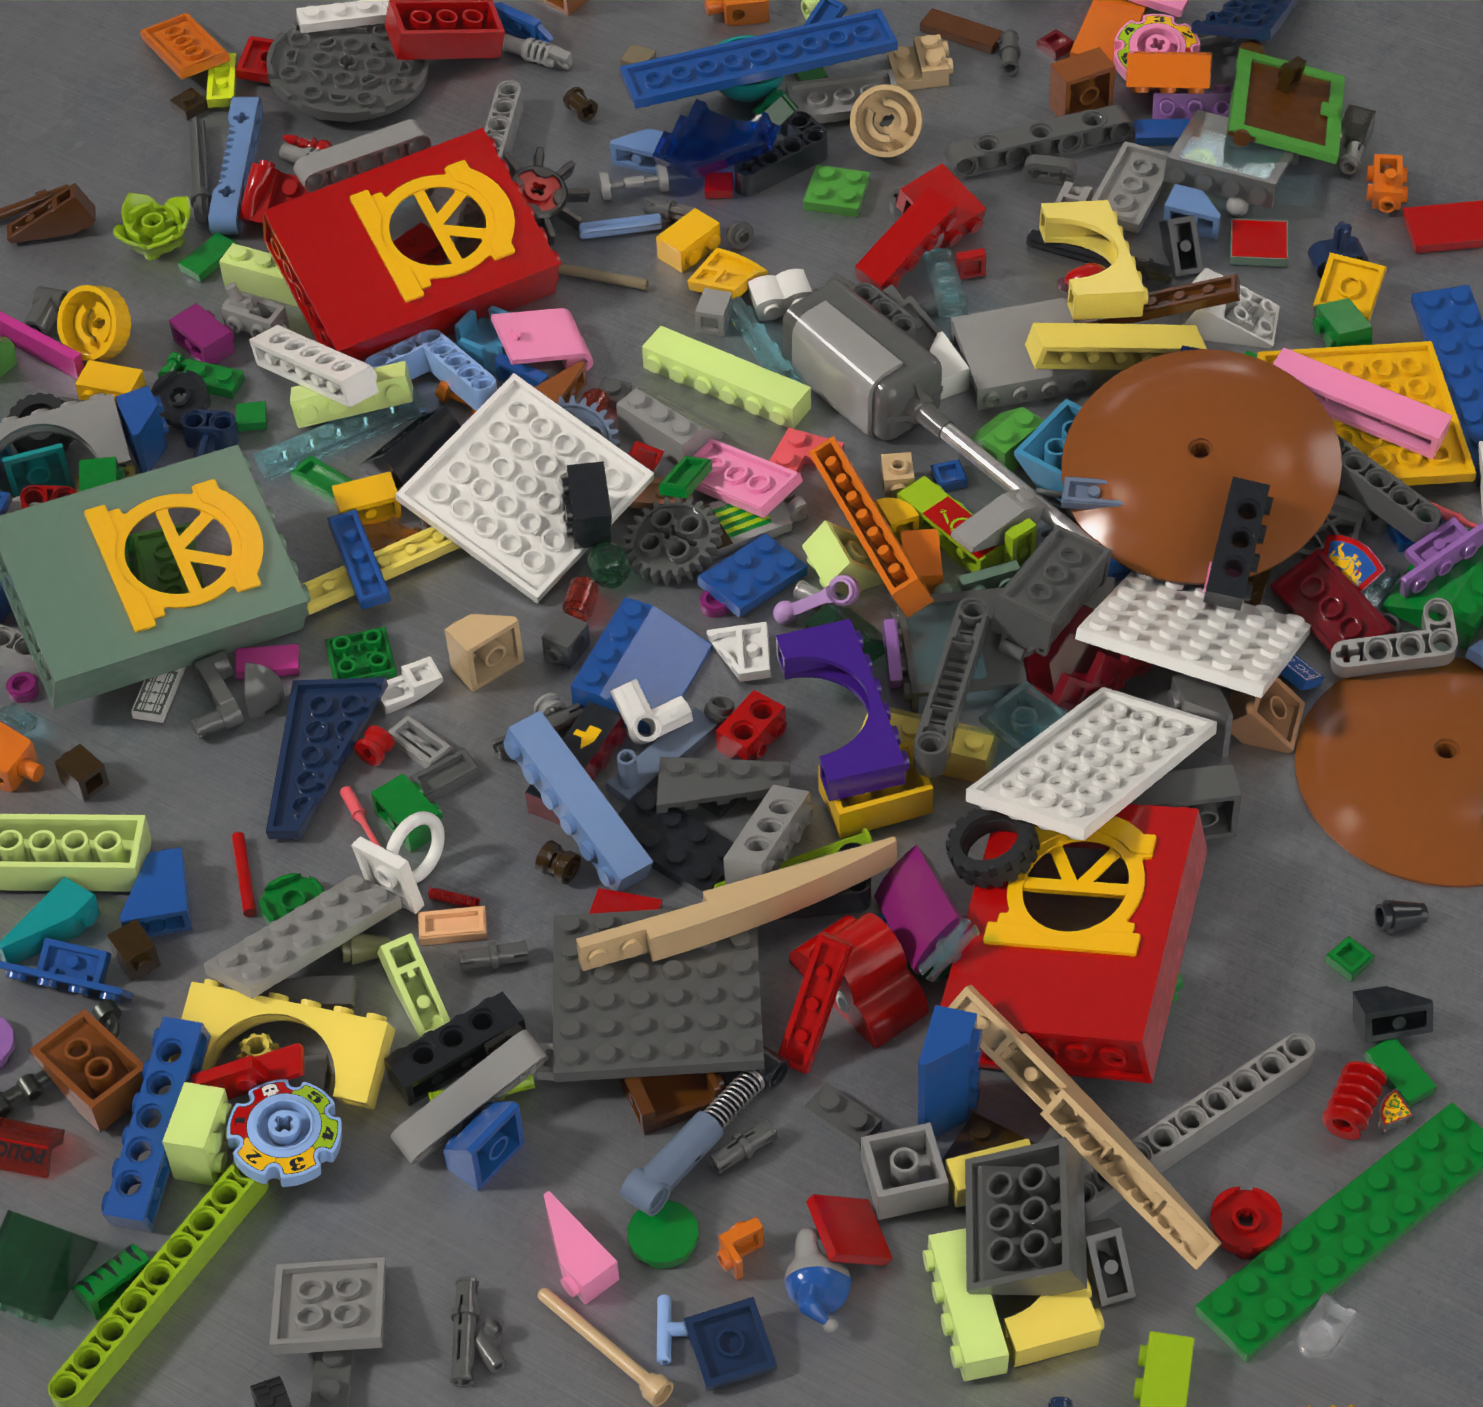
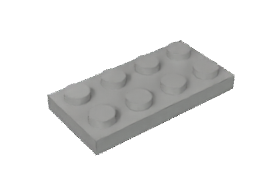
[786,69,897,123]
[1091,141,1169,233]

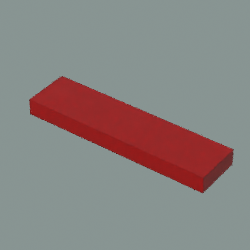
[778,932,854,1074]

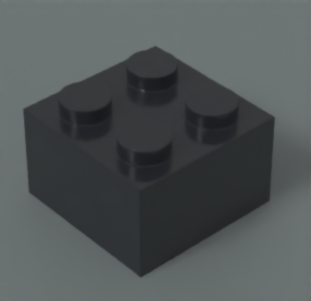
[561,461,612,549]

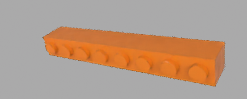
[808,436,934,618]

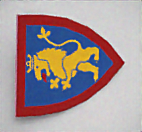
[1324,535,1385,592]

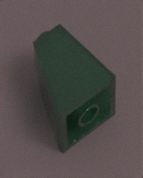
[0,1210,98,1323]

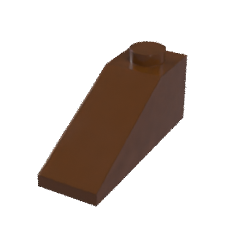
[7,183,96,243]

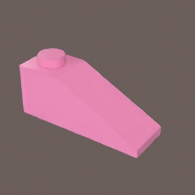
[543,1191,620,1305]

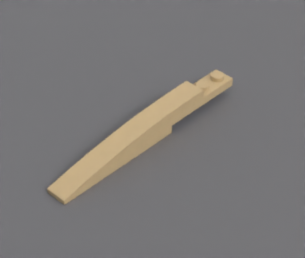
[576,836,897,971]
[948,985,1222,1270]

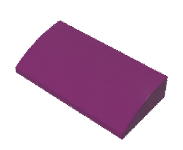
[874,844,972,974]

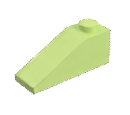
[377,933,450,1038]

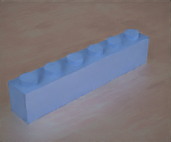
[503,710,653,892]

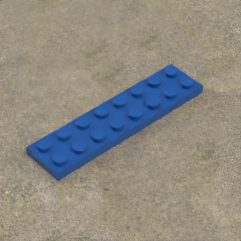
[1411,285,1483,487]

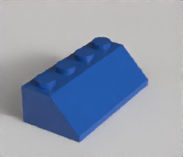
[918,1005,983,1138]

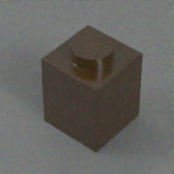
[55,744,110,803]
[107,919,161,981]

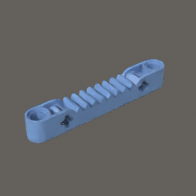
[208,97,263,235]

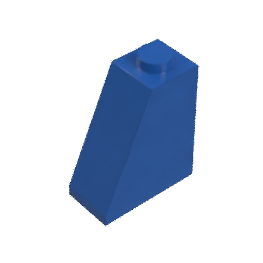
[120,847,193,937]

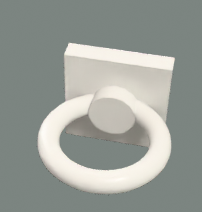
[351,811,445,914]

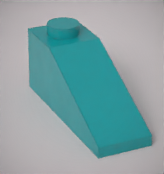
[0,877,101,964]

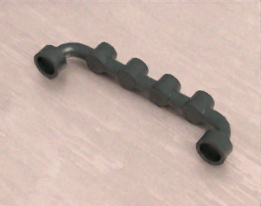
[0,999,122,1121]

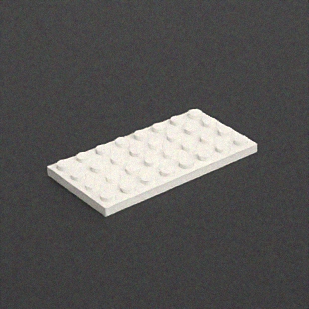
[966,687,1217,841]

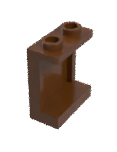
[619,1072,725,1135]

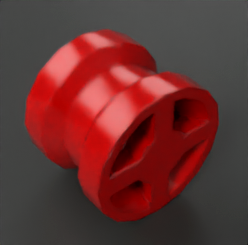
[354,725,395,766]

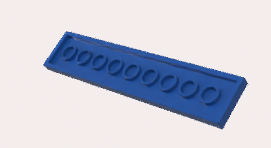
[620,9,898,109]

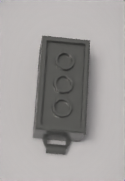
[991,525,1113,661]

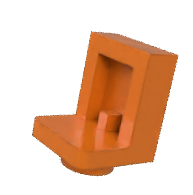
[716,1216,765,1280]

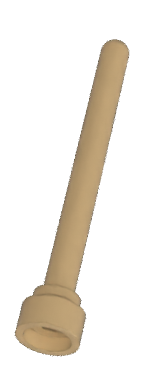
[538,1288,674,1407]

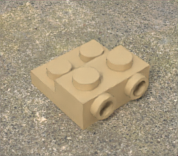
[887,34,954,90]

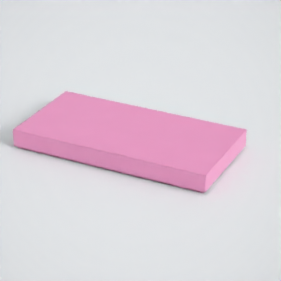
[692,438,803,518]

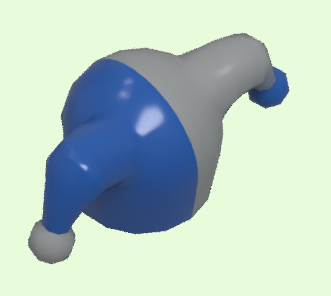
[784,1228,851,1333]

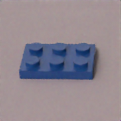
[697,533,808,618]

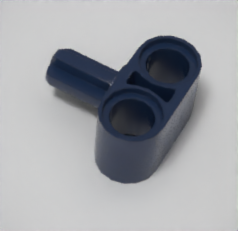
[1308,221,1369,278]
[180,409,240,458]

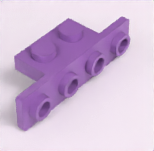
[1152,84,1232,121]
[1400,517,1483,598]

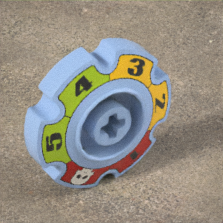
[227,1079,342,1187]

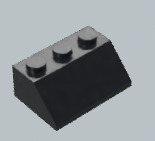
[358,405,461,488]

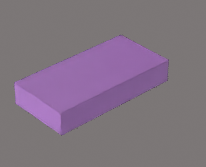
[882,618,903,689]

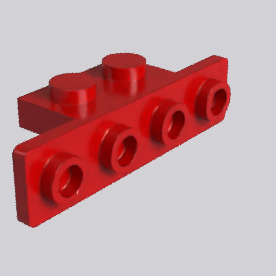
[191,1043,305,1100]

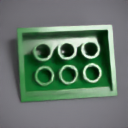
[1381,526,1483,651]

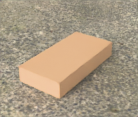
[418,906,487,946]

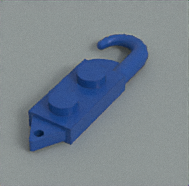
[494,2,554,43]

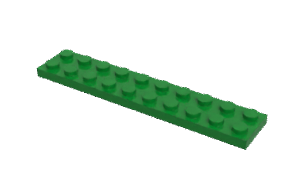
[1194,1102,1483,1363]

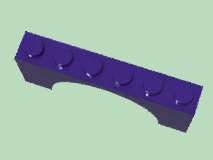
[776,619,910,802]

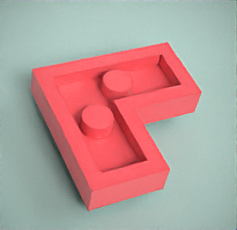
[770,428,844,473]

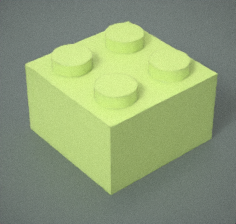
[162,1082,233,1186]

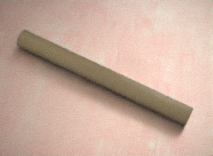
[558,262,649,291]

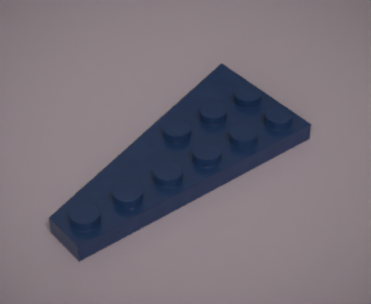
[1191,0,1299,42]
[266,677,388,839]

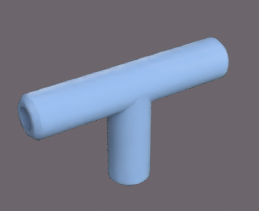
[656,1294,688,1365]

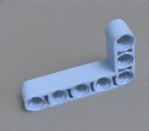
[365,329,498,411]

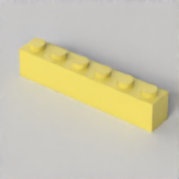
[1025,323,1207,370]

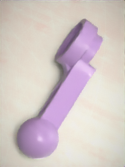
[773,575,860,626]

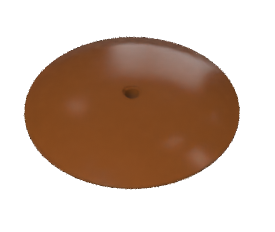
[1061,349,1342,585]
[1295,657,1483,887]

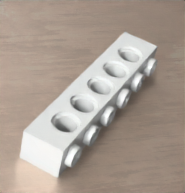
[249,325,379,408]

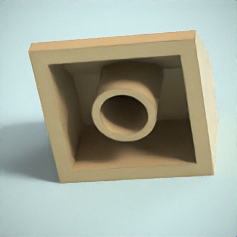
[445,614,524,692]

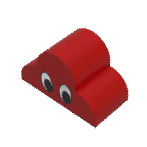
[789,913,929,1050]

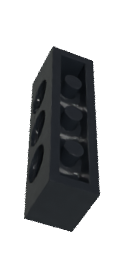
[1203,476,1274,611]
[384,991,526,1106]

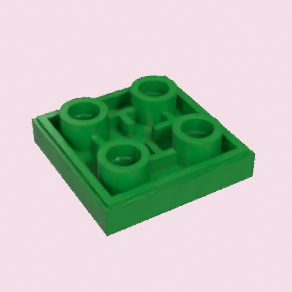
[324,626,398,680]

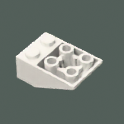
[1181,267,1280,349]

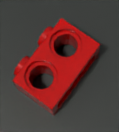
[716,690,787,760]

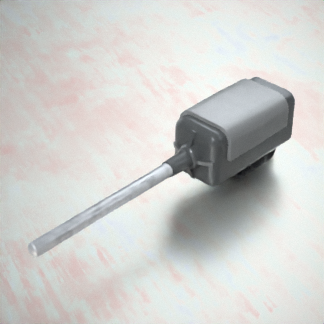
[782,280,1100,544]

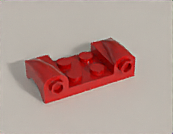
[238,160,309,227]

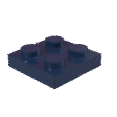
[683,1297,777,1392]

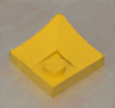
[687,248,769,300]

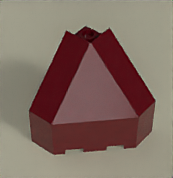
[1021,604,1153,711]

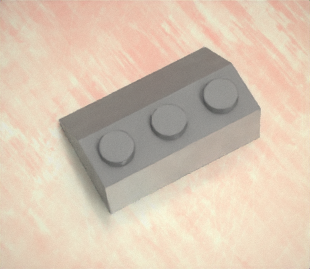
[616,388,724,465]

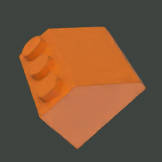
[1126,51,1212,94]

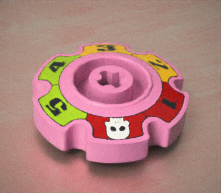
[1113,14,1200,91]

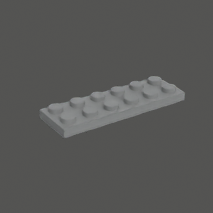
[204,874,402,999]

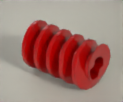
[1322,1061,1387,1140]

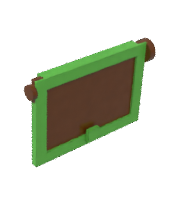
[1226,40,1345,164]

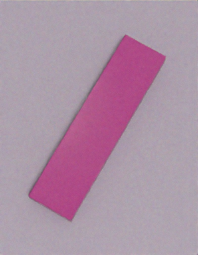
[0,311,84,379]

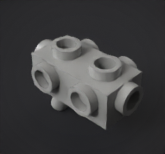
[221,283,289,337]

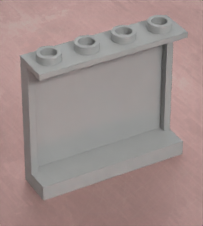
[951,297,1093,411]

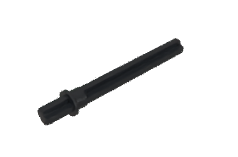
[1026,229,1175,284]

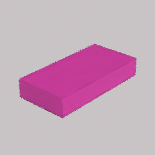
[235,644,300,680]

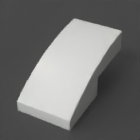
[379,656,443,715]

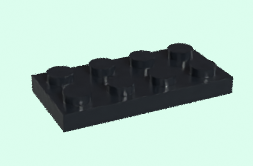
[618,788,733,899]

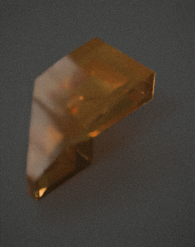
[363,516,422,552]

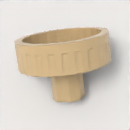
[850,84,923,158]

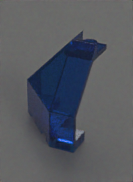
[652,99,782,179]

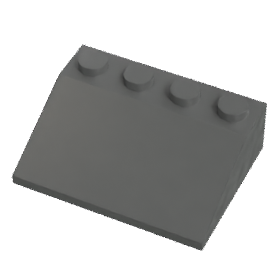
[965,1137,1087,1295]

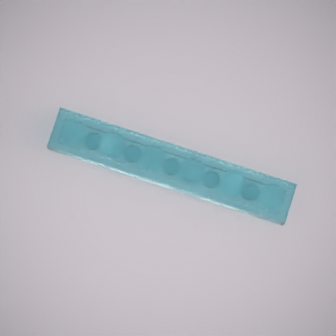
[252,389,427,481]

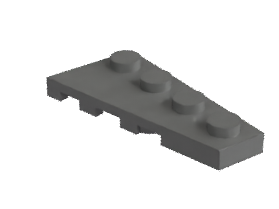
[656,757,790,814]

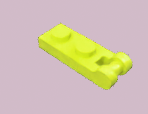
[206,52,238,108]

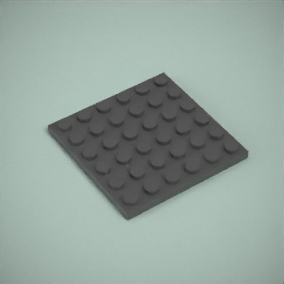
[553,908,765,1082]

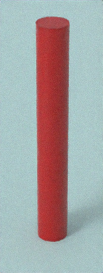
[231,832,257,917]

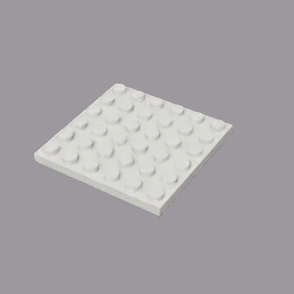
[395,373,654,603]
[1075,570,1311,698]

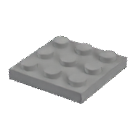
[269,1257,386,1355]

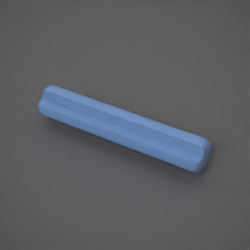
[579,213,662,240]

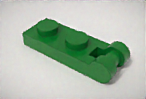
[158,352,245,399]

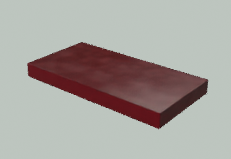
[1269,548,1396,663]

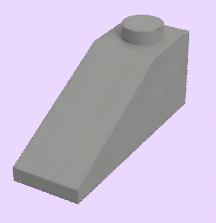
[950,487,1045,553]

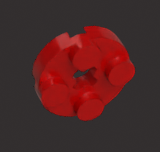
[1208,1186,1283,1260]

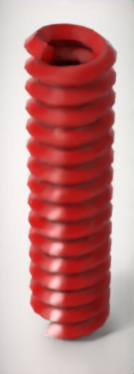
[428,886,480,907]

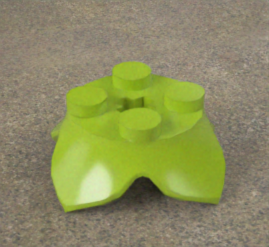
[113,192,191,260]

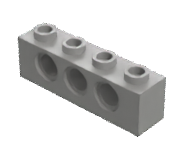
[724,785,814,885]

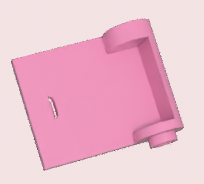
[491,308,593,373]

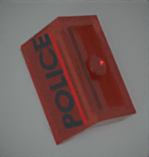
[0,1118,65,1178]

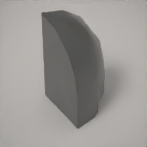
[245,663,284,719]

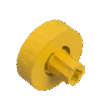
[57,285,131,361]

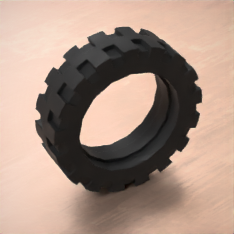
[946,808,1040,888]

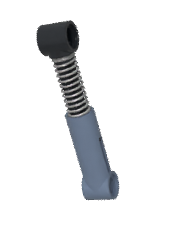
[620,1045,790,1217]

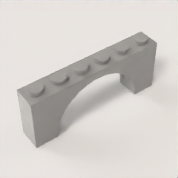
[0,393,134,471]

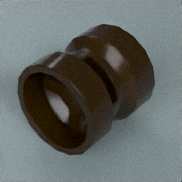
[535,840,581,884]

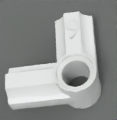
[610,679,693,745]

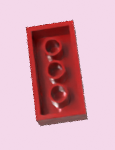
[384,0,505,60]

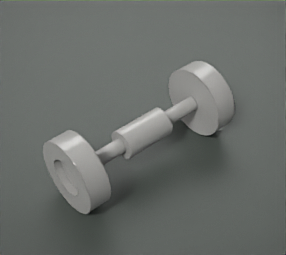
[599,163,669,200]

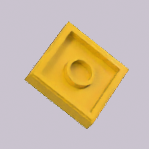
[1313,252,1387,323]

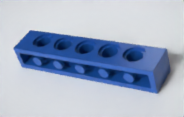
[101,1016,211,1233]

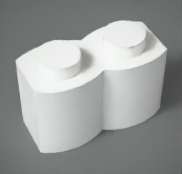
[748,269,812,321]

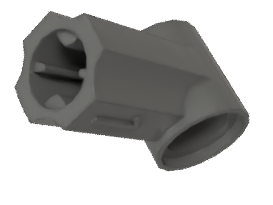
[23,286,68,335]

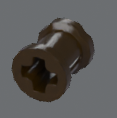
[563,87,598,122]

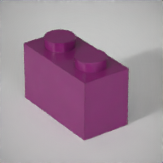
[169,303,235,365]

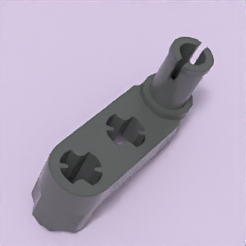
[190,651,244,739]

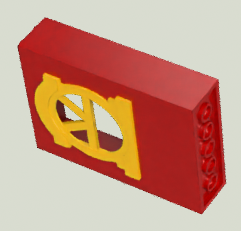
[263,127,561,363]
[940,804,1207,1084]

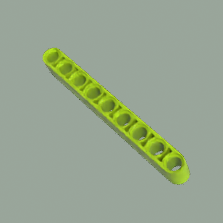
[48,1162,269,1407]

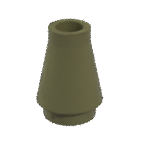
[340,933,389,966]

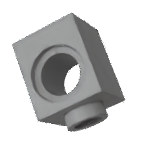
[695,288,733,337]

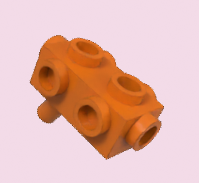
[1366,154,1408,213]

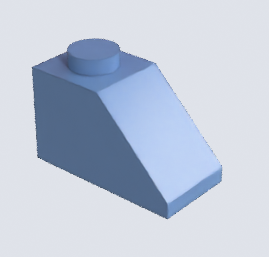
[610,128,675,175]
[1163,184,1221,240]

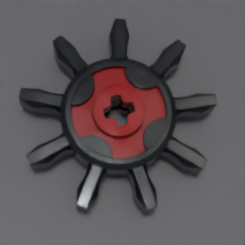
[503,147,590,246]

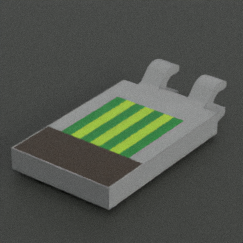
[704,491,808,561]

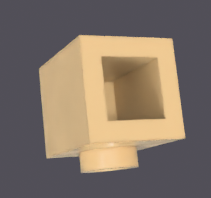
[881,452,915,498]

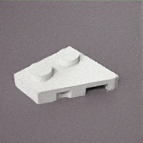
[707,622,772,682]

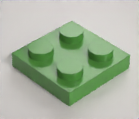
[803,165,870,217]

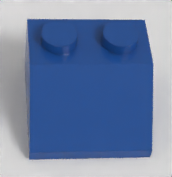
[114,386,169,473]
[443,1101,525,1191]

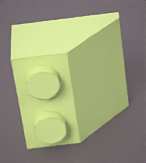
[802,520,884,596]

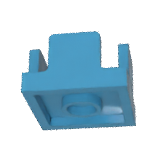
[455,305,510,380]

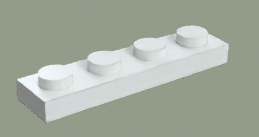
[296,0,389,33]

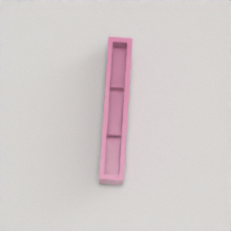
[1273,347,1452,460]

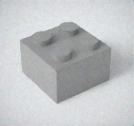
[861,1123,949,1220]

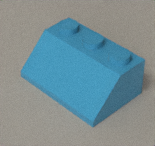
[1014,399,1082,501]

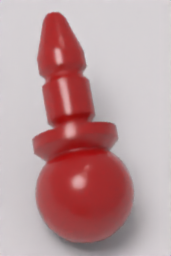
[282,134,333,150]

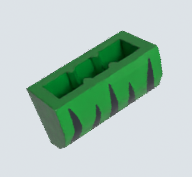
[71,1243,151,1321]

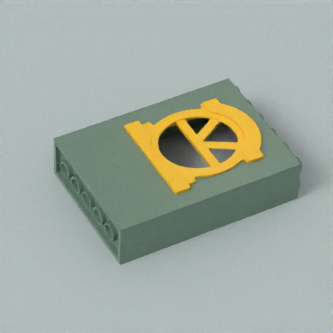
[0,445,311,709]

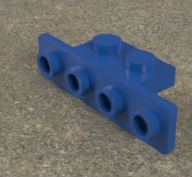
[0,938,133,1003]

